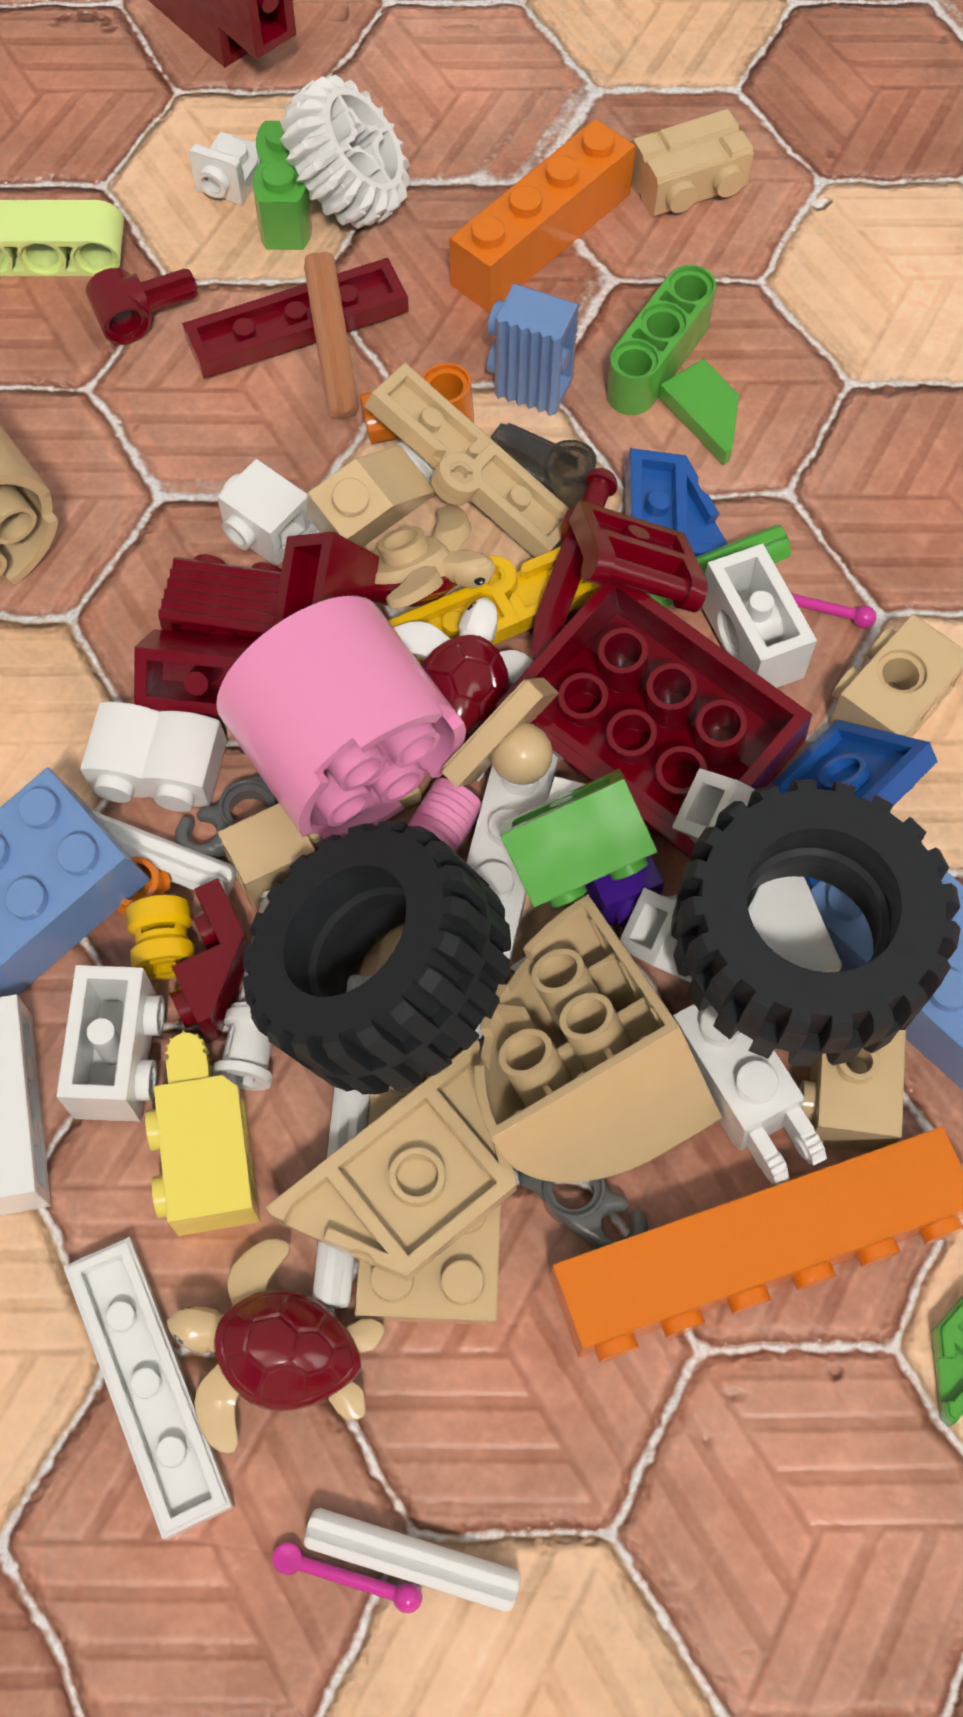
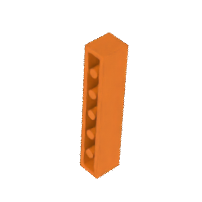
[550,1126,963,1363]

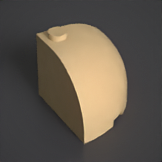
[474,894,722,1183]

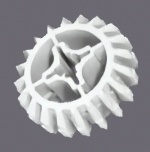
[280,75,411,229]

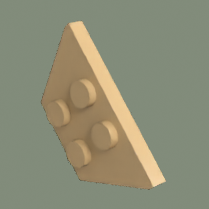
[265,1040,517,1281]

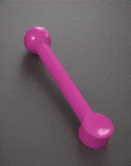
[791,593,876,629]
[272,1542,423,1614]

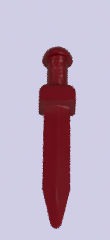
[531,468,618,660]

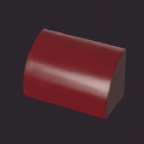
[272,531,380,627]

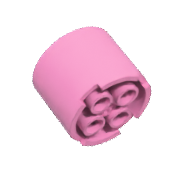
[216,596,466,839]

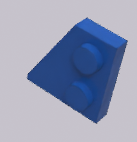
[625,448,728,557]

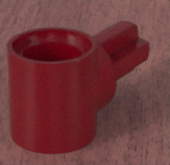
[86,268,198,345]

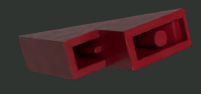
[148,0,296,68]

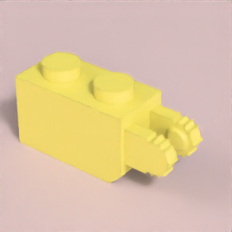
[145,1030,260,1236]

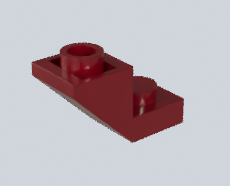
[169,878,249,1044]

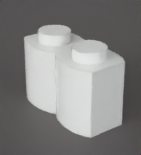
[80,702,227,812]

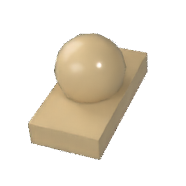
[442,678,559,788]

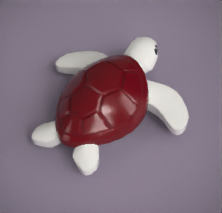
[394,597,533,783]

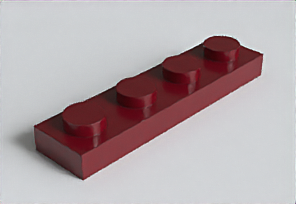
[182,257,409,378]

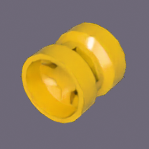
[125,895,196,980]

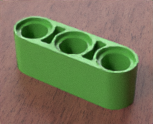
[606,265,716,415]

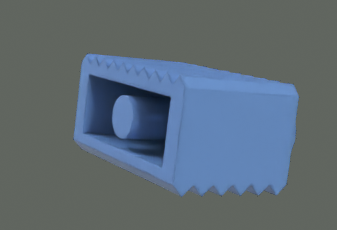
[487,283,580,416]

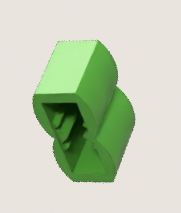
[253,120,312,250]

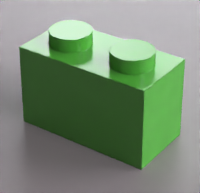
[500,769,657,908]

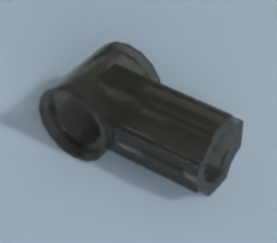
[491,423,597,509]

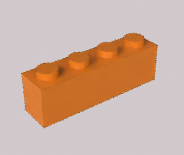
[449,118,636,313]

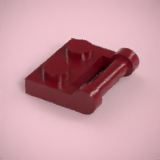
[569,500,708,613]

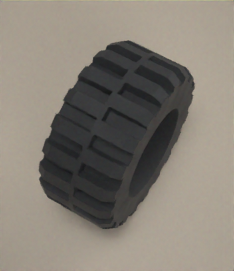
[671,779,961,1067]
[242,821,511,1095]

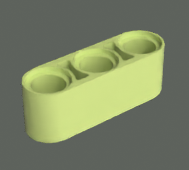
[0,200,124,276]

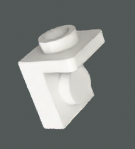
[189,131,258,206]

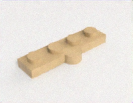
[364,363,569,557]

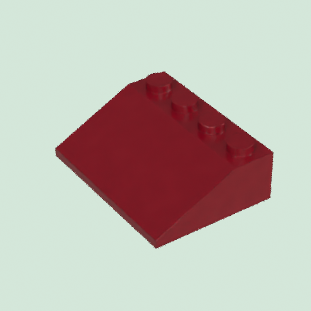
[495,581,812,859]

